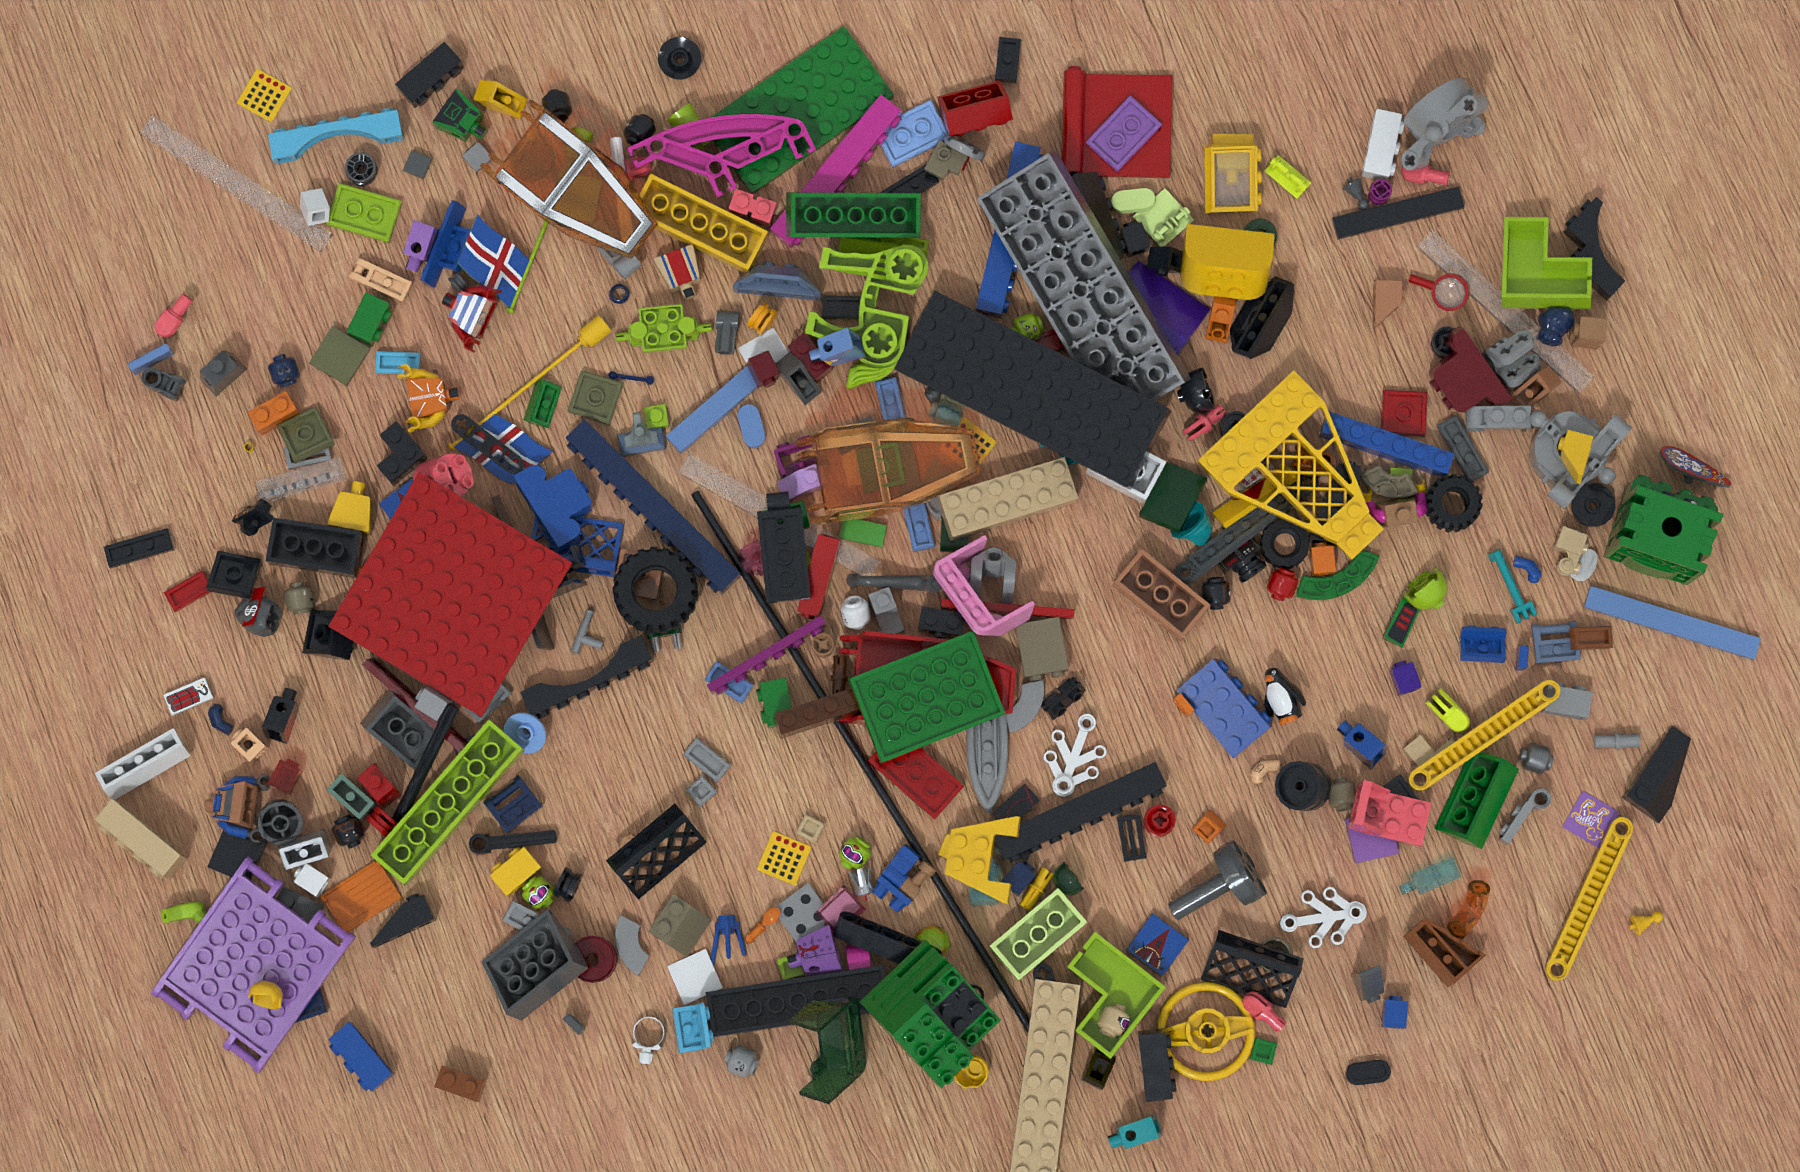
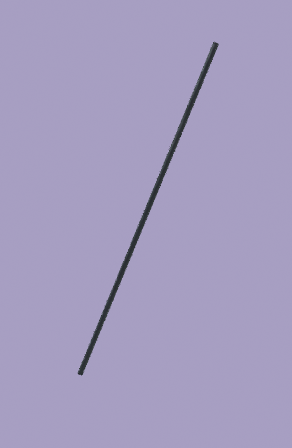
[691,491,1029,1033]

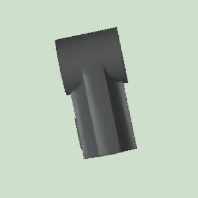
[715,310,740,355]

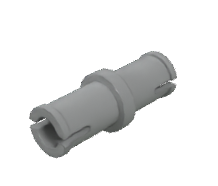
[1594,732,1640,750]

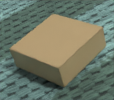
[795,814,825,844]

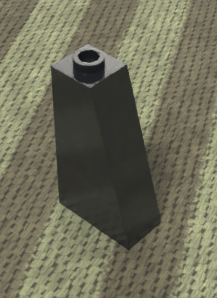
[1309,461,1361,546]

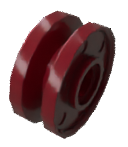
[575,935,618,983]

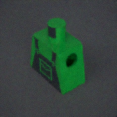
[432,89,488,141]

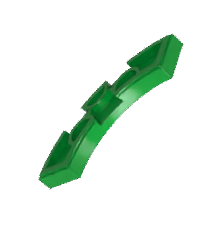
[1295,550,1380,600]

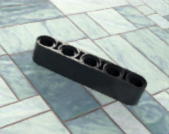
[833,911,942,964]

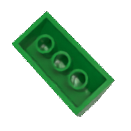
[1434,752,1519,849]

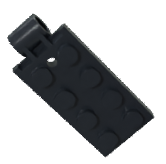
[757,491,811,604]

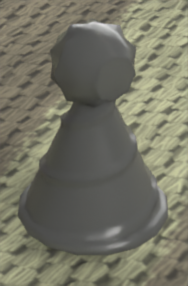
[1343,177,1370,210]

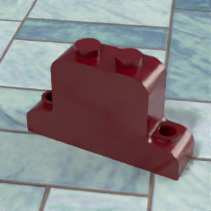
[1429,326,1512,413]

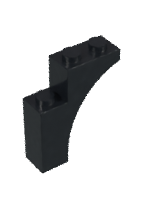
[1563,197,1625,301]

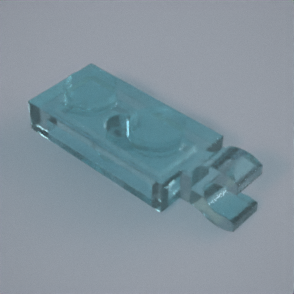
[1399,857,1461,895]

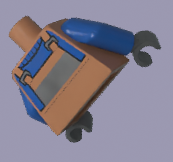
[204,775,270,844]

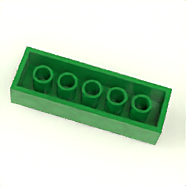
[786,192,921,237]

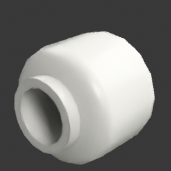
[840,596,871,630]

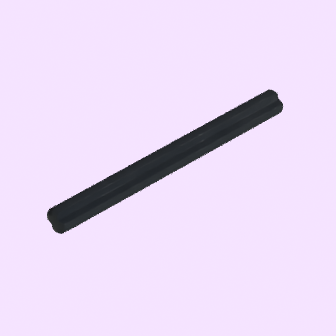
[392,704,459,823]

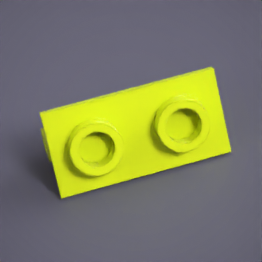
[1264,155,1311,199]

